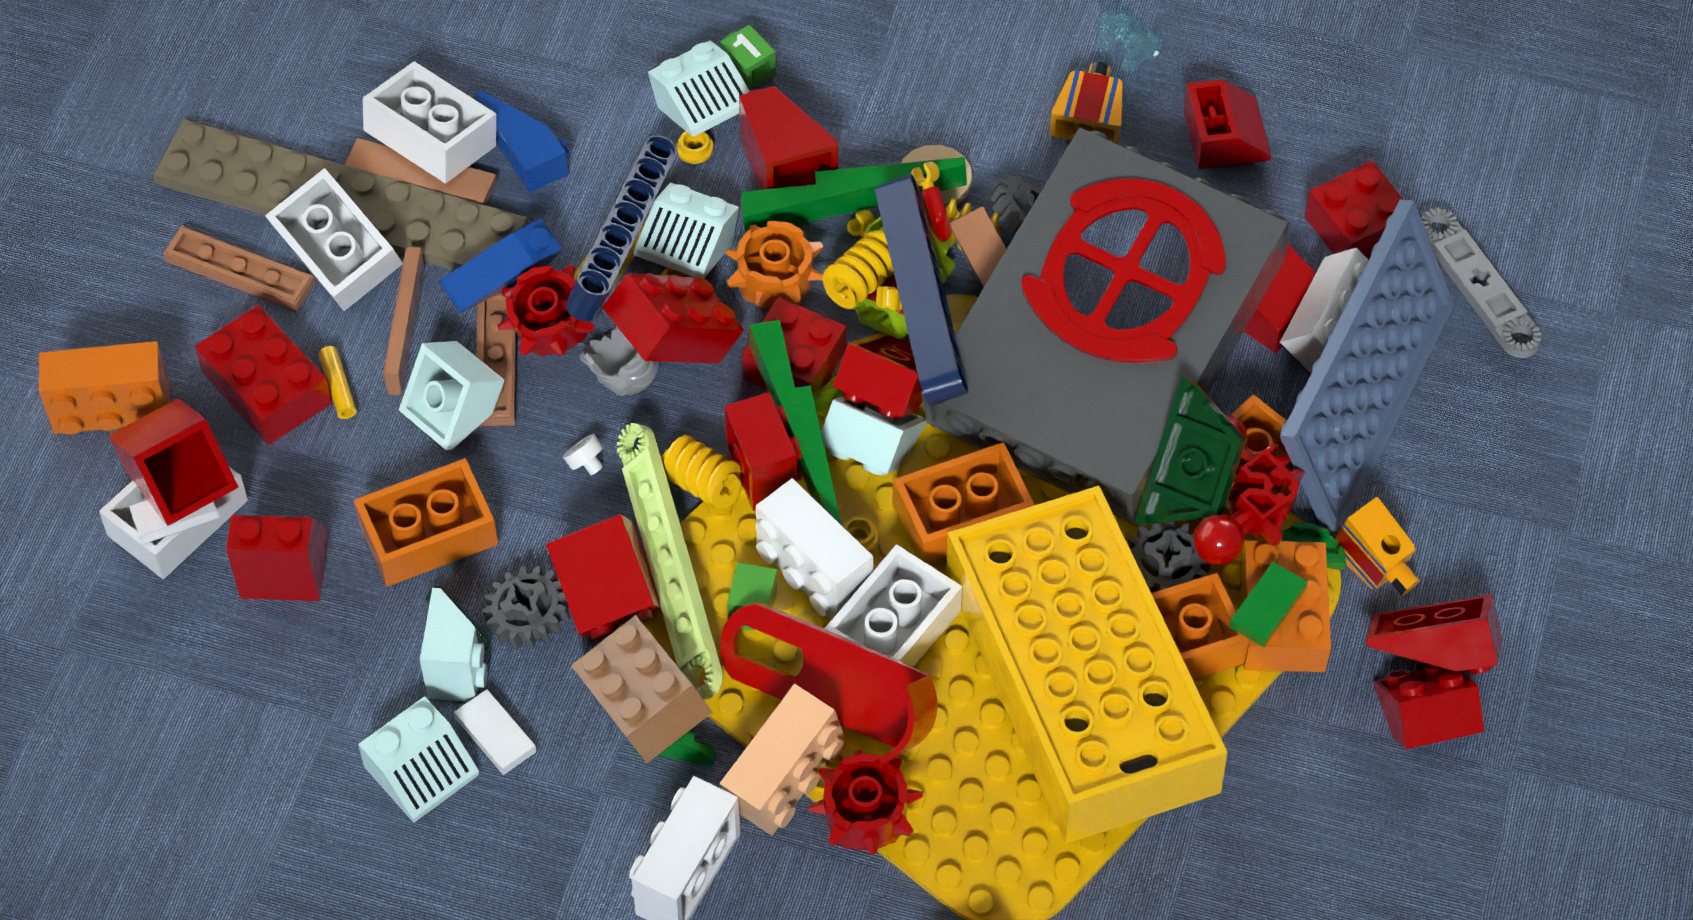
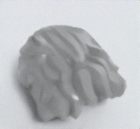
[579,326,660,396]

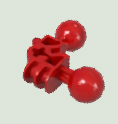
[1193,415,1305,566]

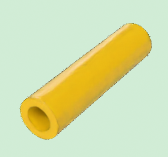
[319,346,357,419]

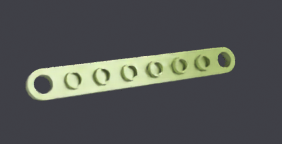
[616,423,723,700]

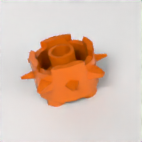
[725,221,823,309]

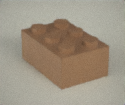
[571,615,712,763]

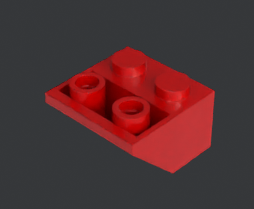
[1183,79,1271,169]
[1373,664,1484,749]

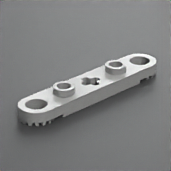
[1421,207,1541,358]

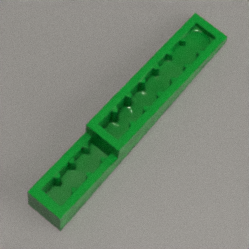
[741,157,967,233]
[749,320,842,526]

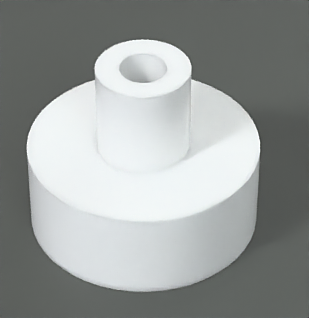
[563,434,603,475]

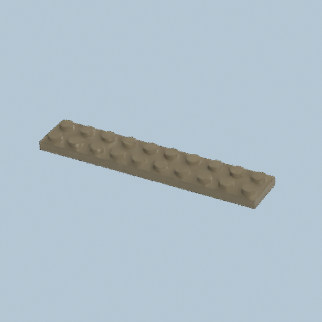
[153,119,528,271]

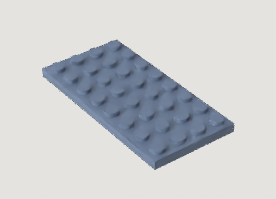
[1280,199,1454,539]

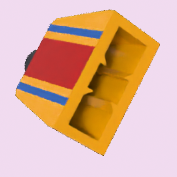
[1049,62,1122,145]
[1335,497,1420,596]

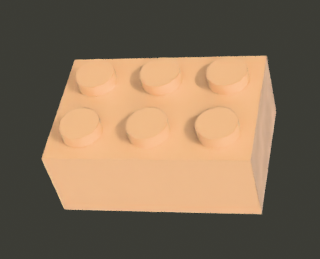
[720,684,845,836]

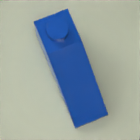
[475,91,570,193]
[439,219,562,313]

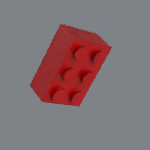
[602,273,744,364]
[195,305,332,446]

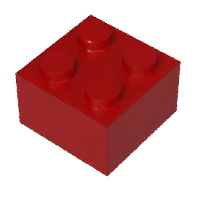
[1305,161,1404,259]
[742,297,847,399]
[724,392,802,511]

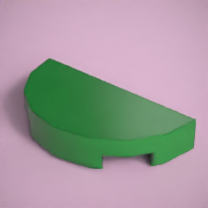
[1281,523,1346,571]
[634,731,716,766]

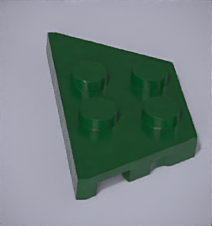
[1134,377,1247,525]

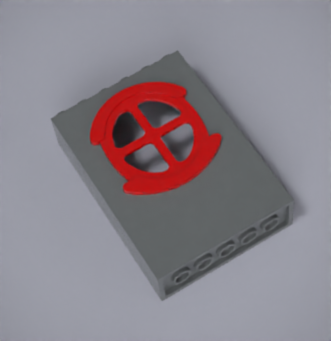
[921,127,1288,525]

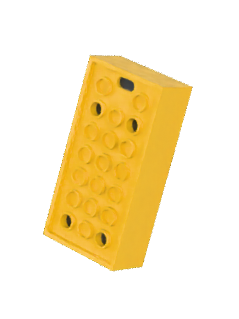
[946,486,1228,844]

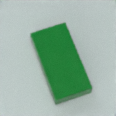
[1229,562,1308,647]

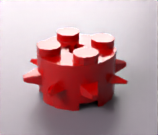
[497,264,595,356]
[808,749,923,855]

